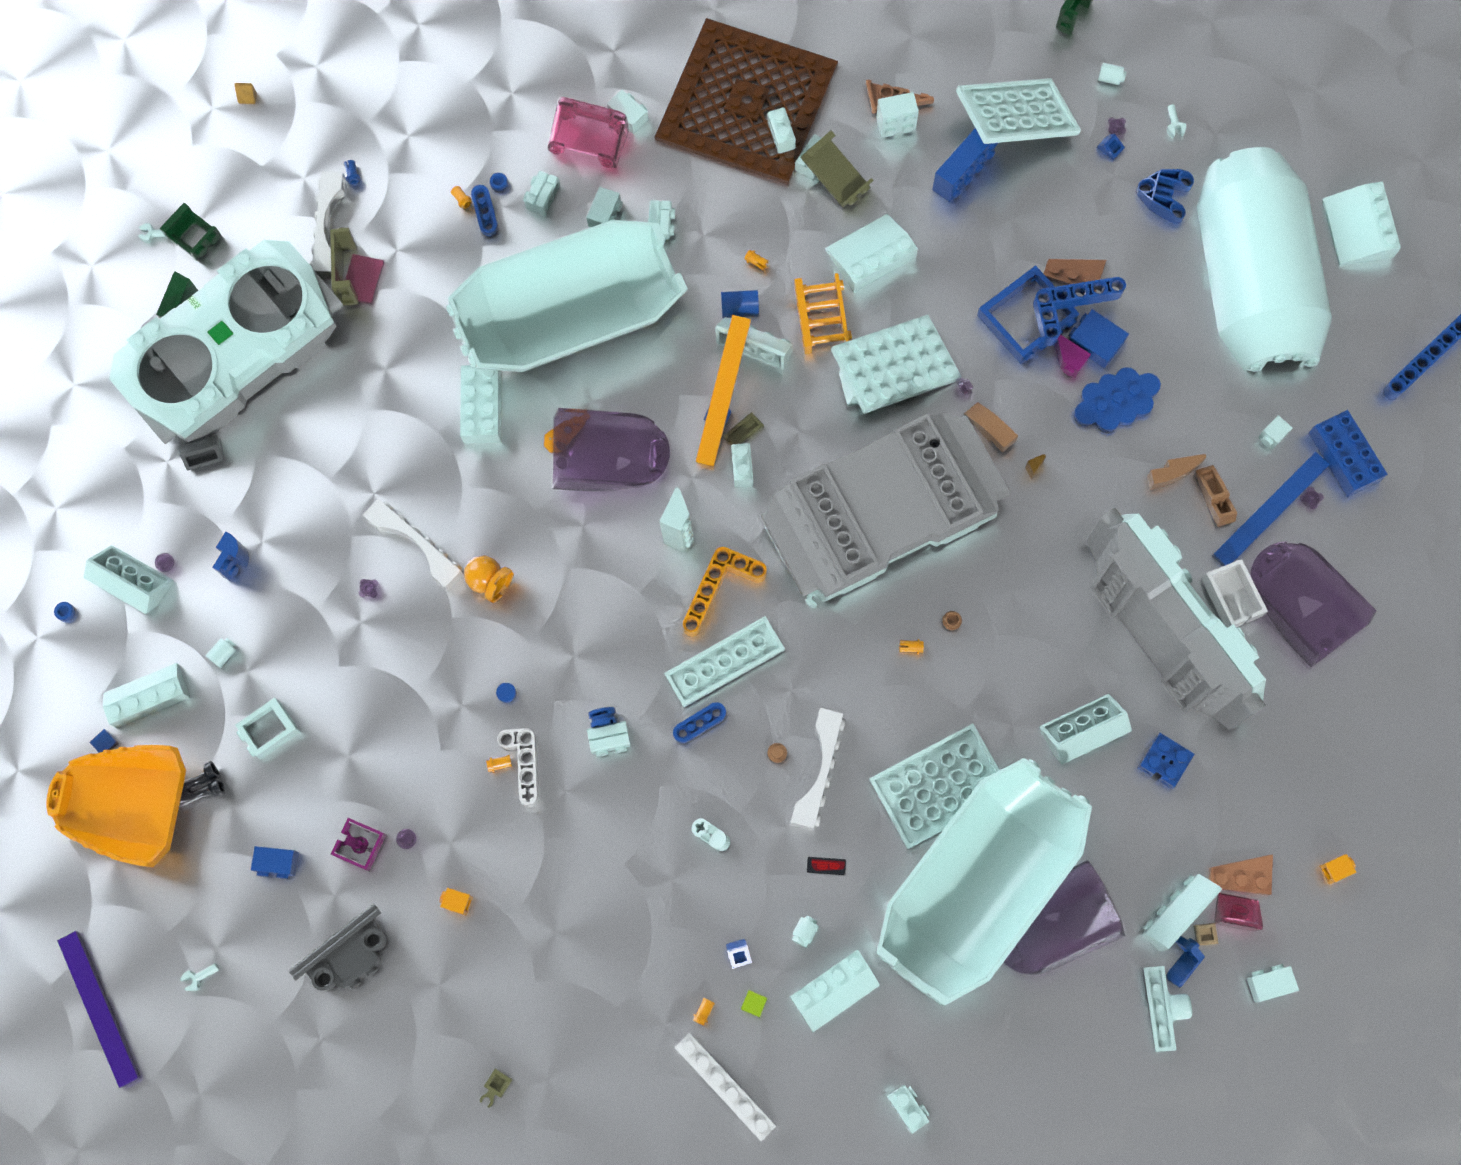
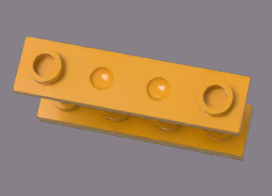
[794,273,852,354]

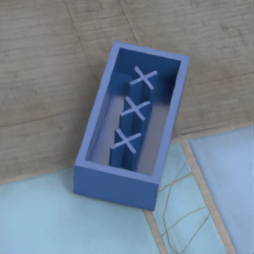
[932,128,998,202]
[1308,410,1388,498]

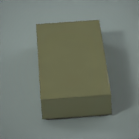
[723,412,764,445]

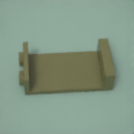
[800,130,874,207]
[330,227,359,306]

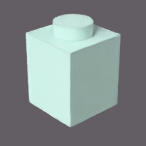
[1259,415,1293,449]

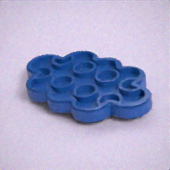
[1074,367,1161,432]

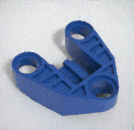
[1136,169,1194,224]

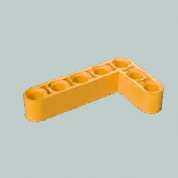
[683,547,767,637]

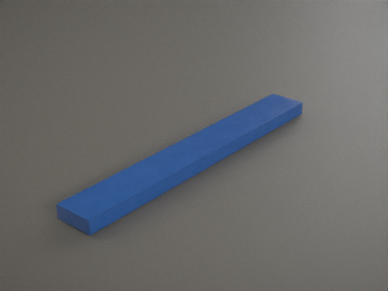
[1212,452,1330,566]

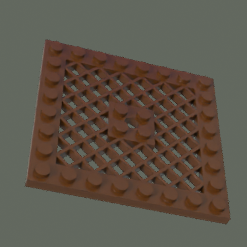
[655,18,838,185]

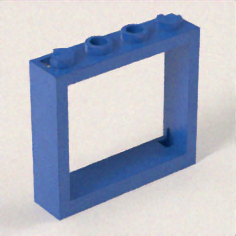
[977,265,1080,364]

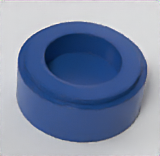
[490,173,508,192]
[54,602,75,622]
[496,683,517,703]

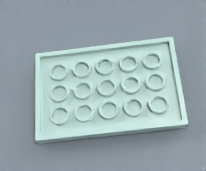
[956,78,1081,144]
[831,315,962,414]
[869,724,1000,850]

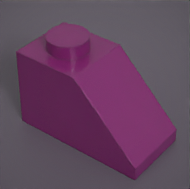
[1055,334,1091,378]

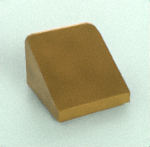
[234,83,257,104]
[1025,454,1046,479]

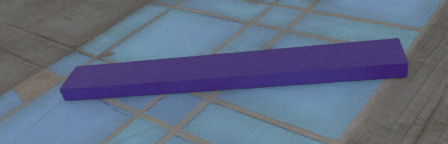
[57,931,140,1088]

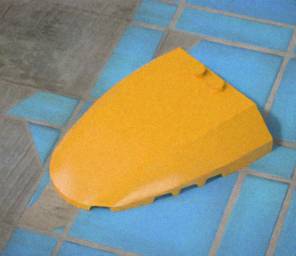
[46,745,186,868]

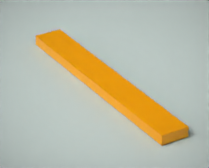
[696,315,751,467]

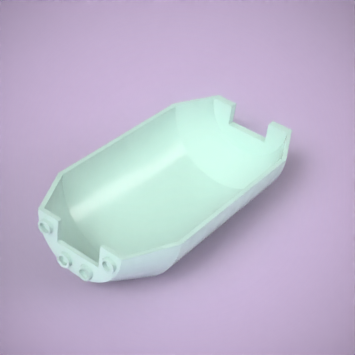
[1197,147,1332,372]
[446,220,688,372]
[877,758,1092,1006]

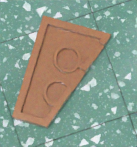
[1043,259,1107,292]
[1209,854,1273,895]

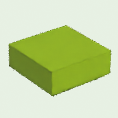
[741,990,767,1018]

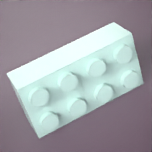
[460,365,501,444]

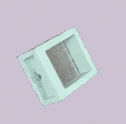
[235,698,300,759]

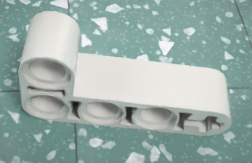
[497,728,539,808]

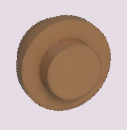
[942,611,962,630]
[767,743,787,763]

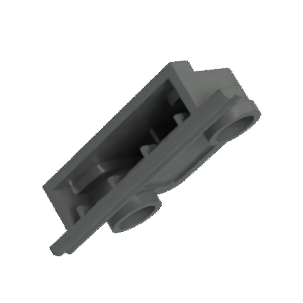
[289,903,386,991]

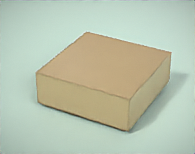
[1193,923,1219,946]

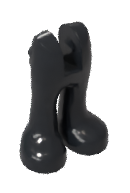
[179,761,225,808]

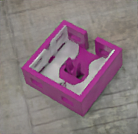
[331,818,387,872]

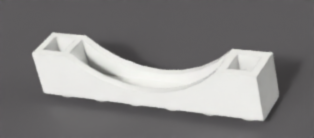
[310,171,347,279]
[363,499,464,592]
[791,708,846,831]
[674,1033,776,1141]

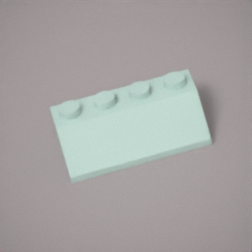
[715,317,793,370]
[659,487,694,553]
[83,545,174,614]
[103,663,190,729]
[1039,694,1132,764]
[1141,874,1222,952]
[790,950,880,1032]

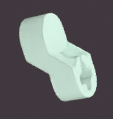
[692,819,730,851]

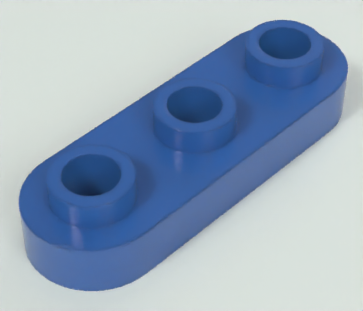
[471,185,498,236]
[673,702,726,744]

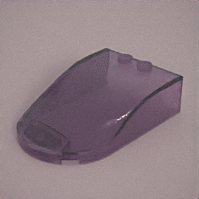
[552,408,670,491]
[1250,542,1377,667]

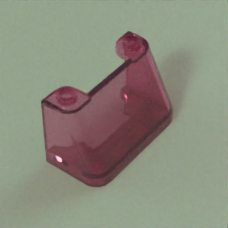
[547,97,629,168]

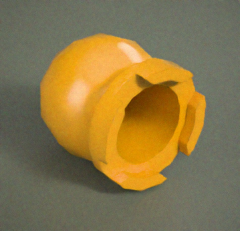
[464,555,514,603]

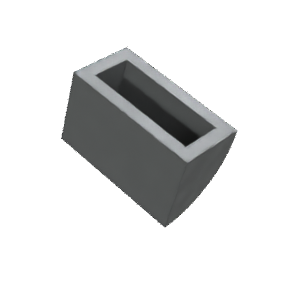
[180,435,224,471]

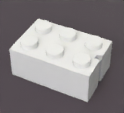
[1201,559,1268,628]

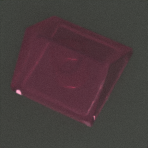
[1214,893,1263,932]

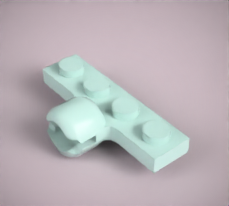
[1143,966,1193,1052]

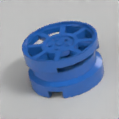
[588,707,618,728]

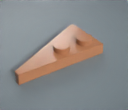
[865,80,934,114]

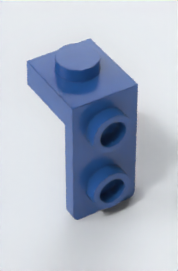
[1166,936,1205,988]

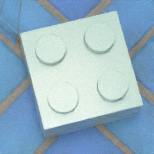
[876,92,919,136]

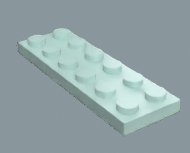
[664,616,785,708]

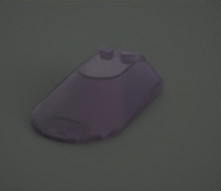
[1004,860,1125,975]

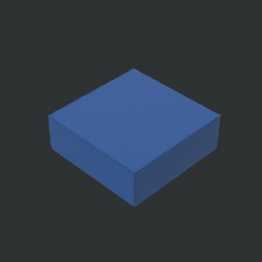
[89,729,119,753]

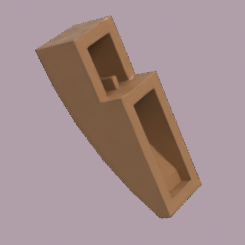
[964,402,1018,453]
[1147,454,1206,490]
[1195,465,1237,527]

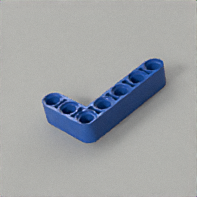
[1033,277,1126,346]

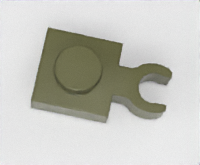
[480,1068,513,1108]

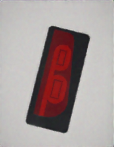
[807,857,846,875]

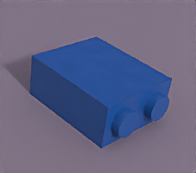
[1068,309,1129,369]

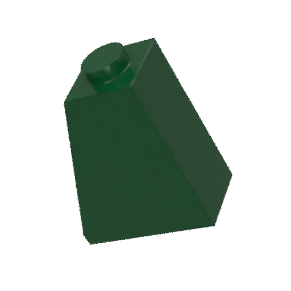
[156,271,199,318]

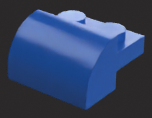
[212,531,249,581]

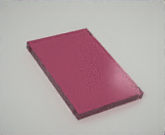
[345,254,384,304]

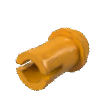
[450,186,472,209]
[744,250,769,271]
[899,639,924,654]
[486,755,512,773]
[693,998,715,1026]

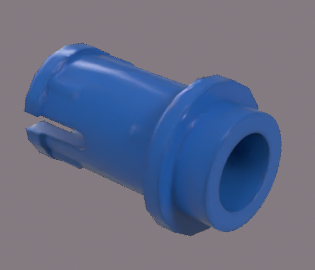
[344,160,360,185]

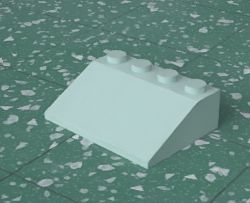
[1322,181,1401,266]
[825,214,918,292]

